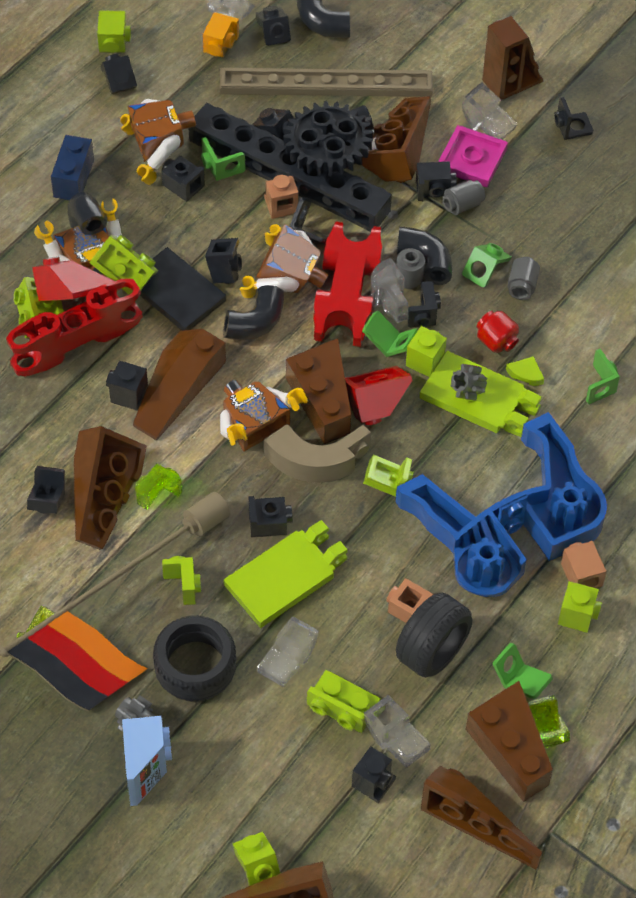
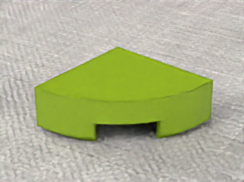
[506,357,544,386]

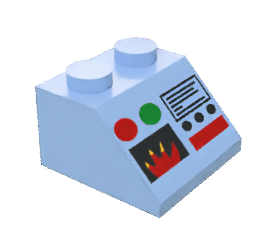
[122,716,172,806]

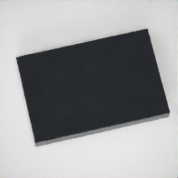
[140,247,226,331]

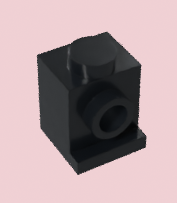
[161,155,205,202]
[416,161,457,202]
[205,238,242,284]
[248,496,293,538]
[352,746,396,803]

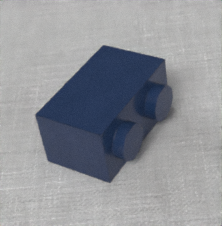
[51,135,94,200]

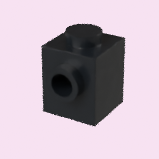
[106,360,148,411]

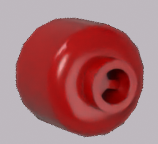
[476,311,519,353]

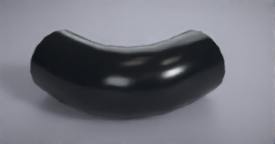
[297,0,350,38]
[67,192,107,235]
[397,227,453,285]
[223,285,284,340]

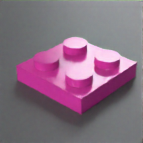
[438,125,508,188]

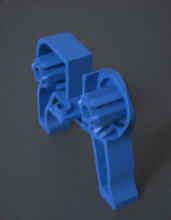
[396,412,607,597]

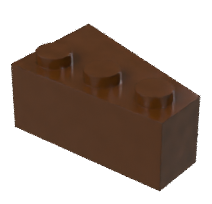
[482,16,544,101]
[286,338,351,444]
[466,681,553,802]

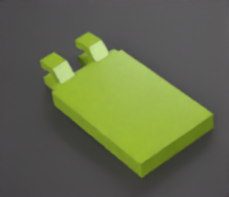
[420,351,542,437]
[224,520,348,629]

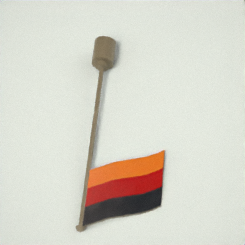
[0,492,230,711]

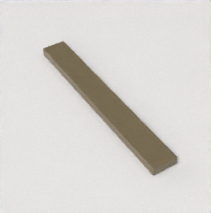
[220,68,433,97]

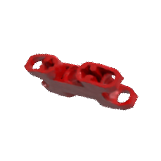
[313,221,382,347]
[6,279,143,376]

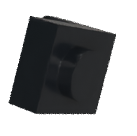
[256,6,291,46]
[100,53,137,94]
[252,108,294,141]
[407,281,441,328]
[27,466,65,514]

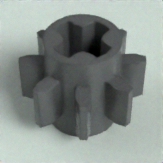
[450,364,487,401]
[115,695,155,732]

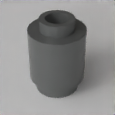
[443,180,485,215]
[396,248,425,289]
[507,257,540,300]

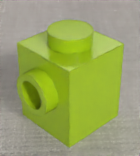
[97,11,131,53]
[406,326,447,377]
[558,581,602,633]

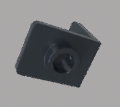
[554,97,593,140]
[289,198,328,243]

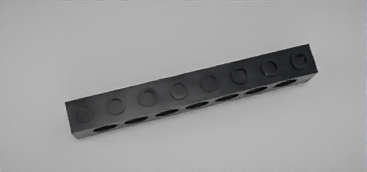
[188,102,392,232]

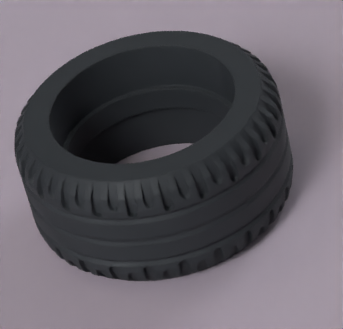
[396,593,473,678]
[153,615,236,702]

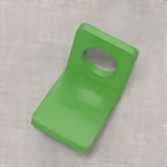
[201,137,245,181]
[462,243,512,288]
[362,311,418,357]
[586,349,620,404]
[493,643,553,699]

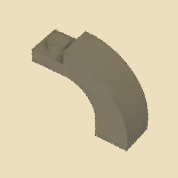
[264,424,371,482]

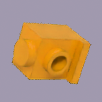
[203,12,239,57]

